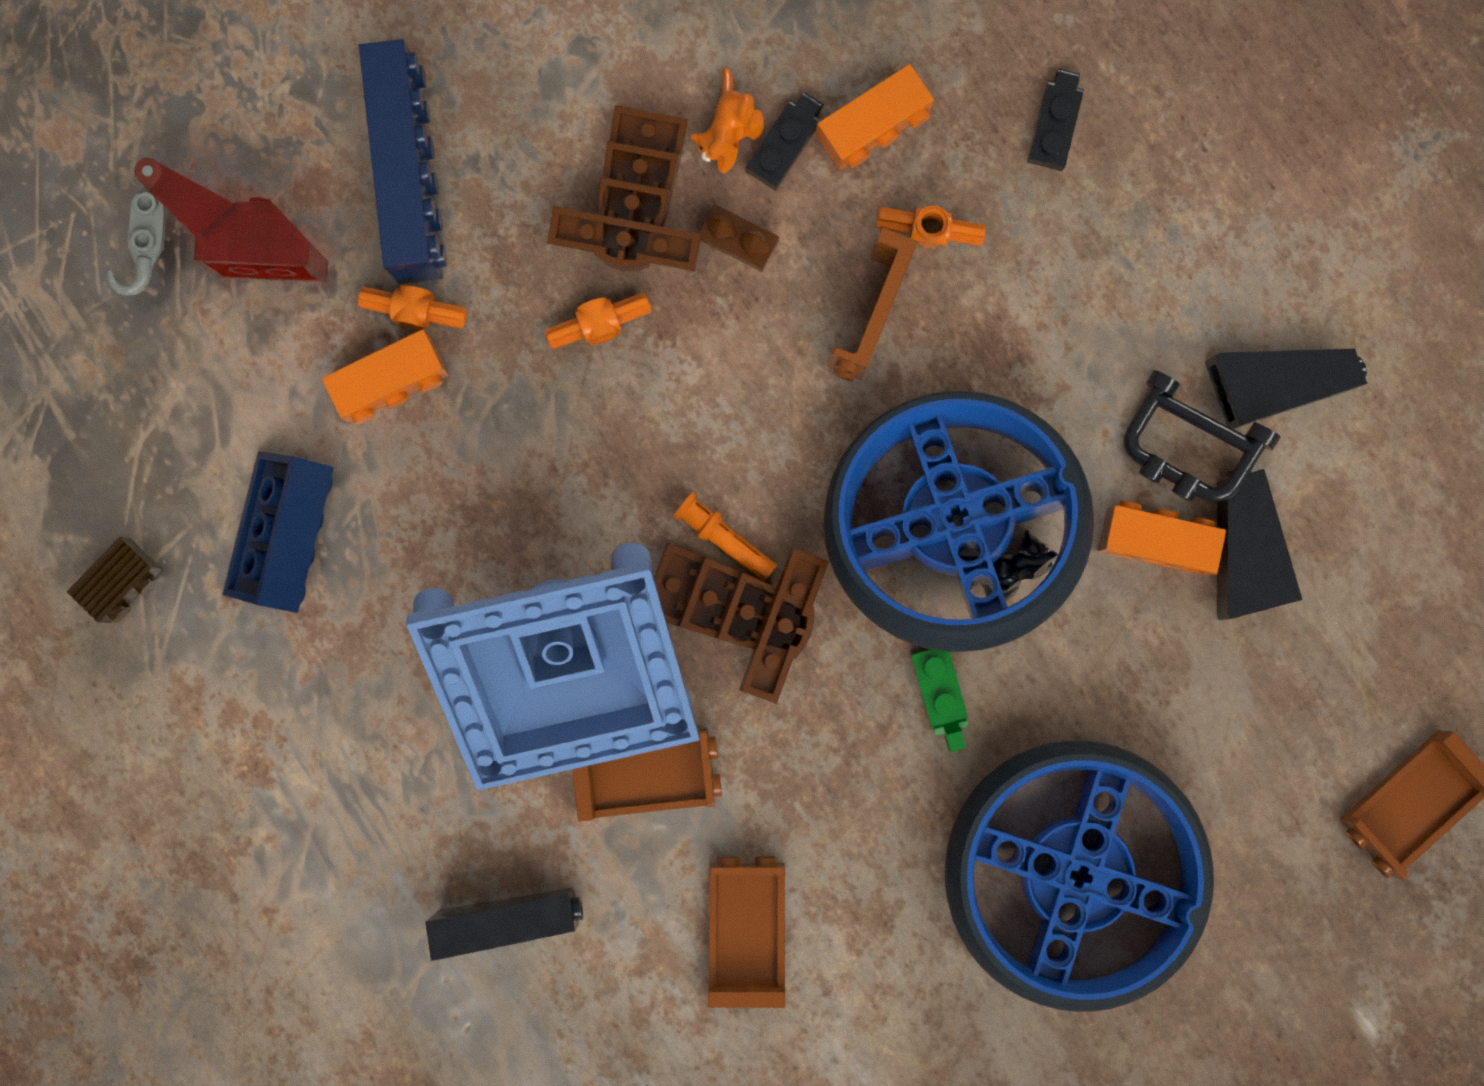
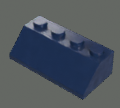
[222,451,334,613]

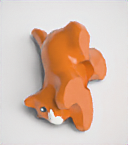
[691,68,764,174]

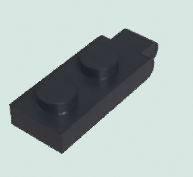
[1027,68,1084,171]
[745,92,824,191]

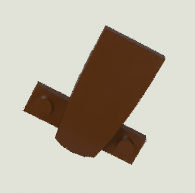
[547,105,702,272]
[654,543,829,704]

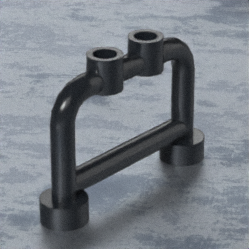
[1124,370,1281,502]

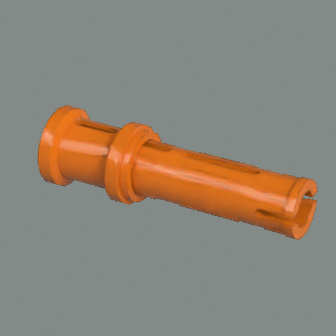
[672,491,778,582]

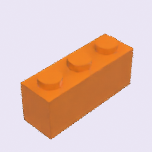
[816,64,935,171]
[322,329,449,425]
[1098,501,1226,576]

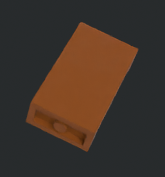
[828,227,918,382]
[573,729,722,822]
[1340,730,1484,881]
[708,856,785,1008]

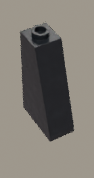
[1205,348,1367,429]
[1217,469,1303,620]
[425,888,584,961]

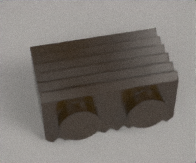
[66,537,162,623]

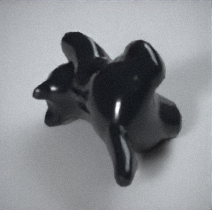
[959,530,1058,601]

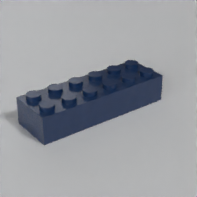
[358,39,447,284]

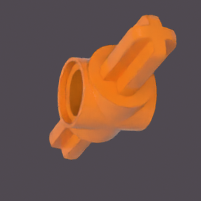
[876,205,986,248]
[358,285,468,330]
[545,293,652,349]

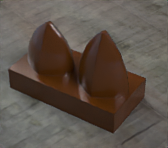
[699,204,779,272]

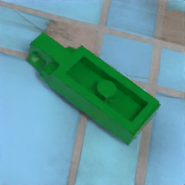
[910,649,969,752]

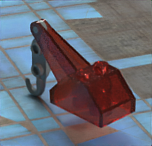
[106,158,329,296]

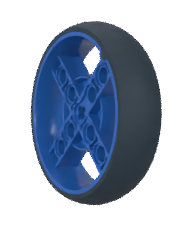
[824,391,1094,652]
[945,741,1214,1012]

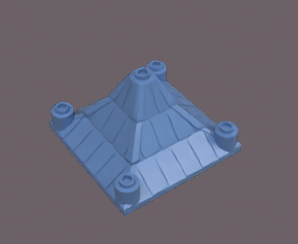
[406,543,700,791]

